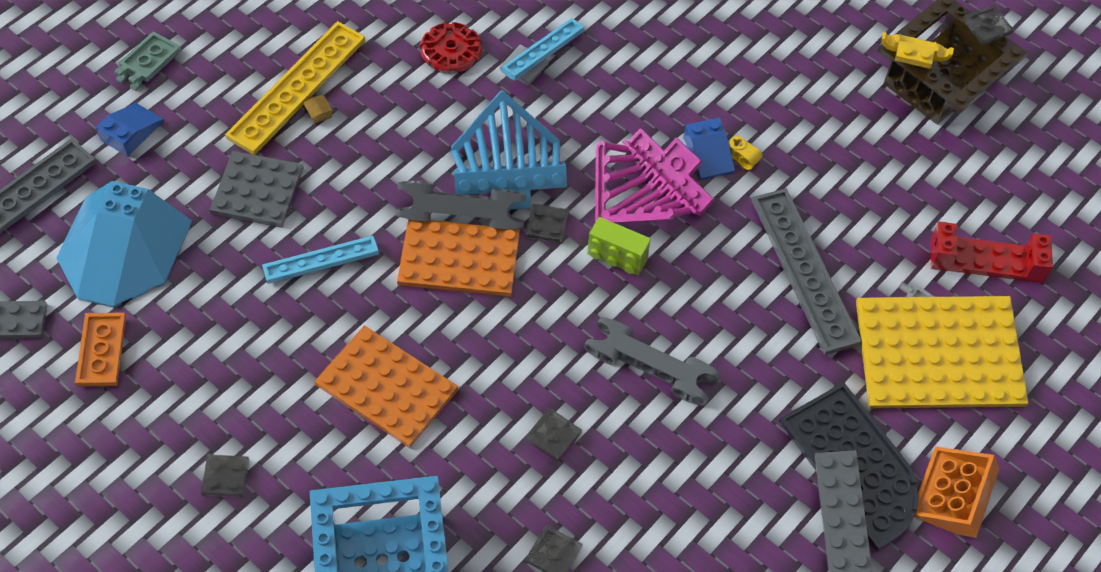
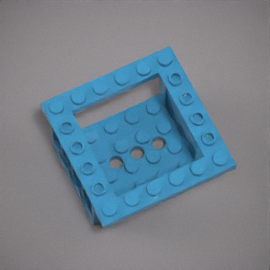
[310,476,448,572]

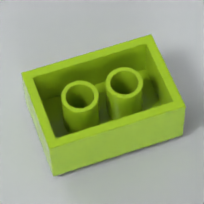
[587,217,651,276]

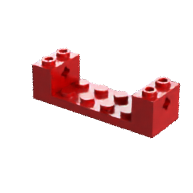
[931,221,1053,283]

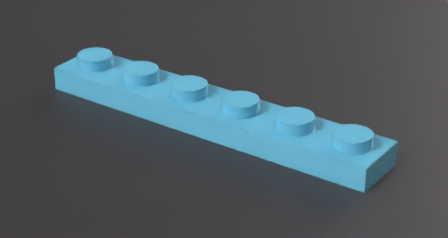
[501,18,584,81]
[262,236,379,284]

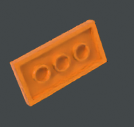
[75,313,126,387]

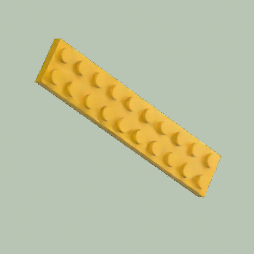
[225,21,366,155]

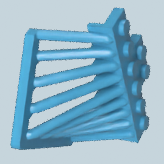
[451,90,567,210]

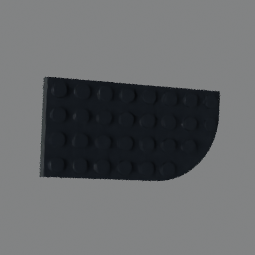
[779,382,919,551]

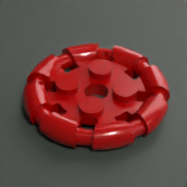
[420,22,483,73]

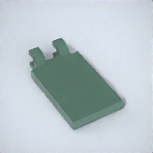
[114,32,181,91]

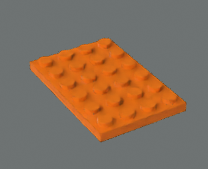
[397,219,520,297]
[314,325,458,448]

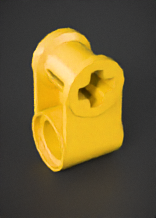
[729,136,763,170]

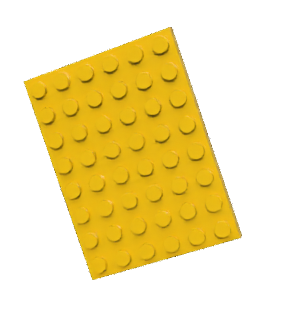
[856,296,1028,408]

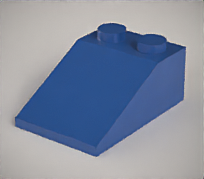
[95,103,164,157]
[683,118,735,180]

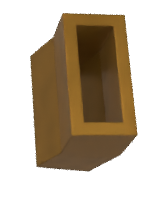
[303,95,333,124]

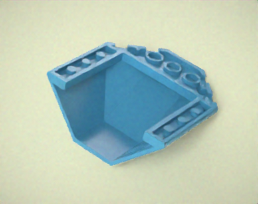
[56,181,192,308]

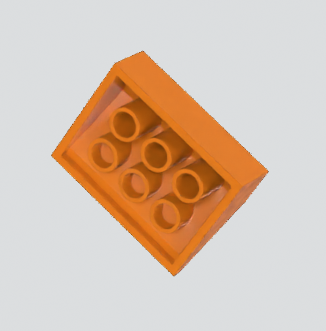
[914,446,1000,538]

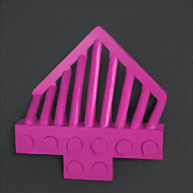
[595,128,715,224]

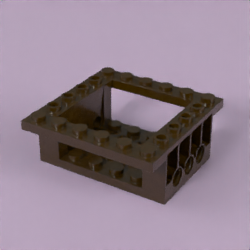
[877,0,1028,125]

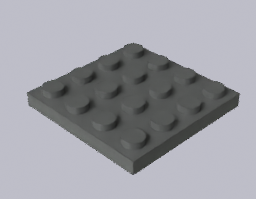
[210,151,304,228]

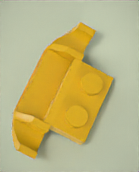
[881,32,954,69]

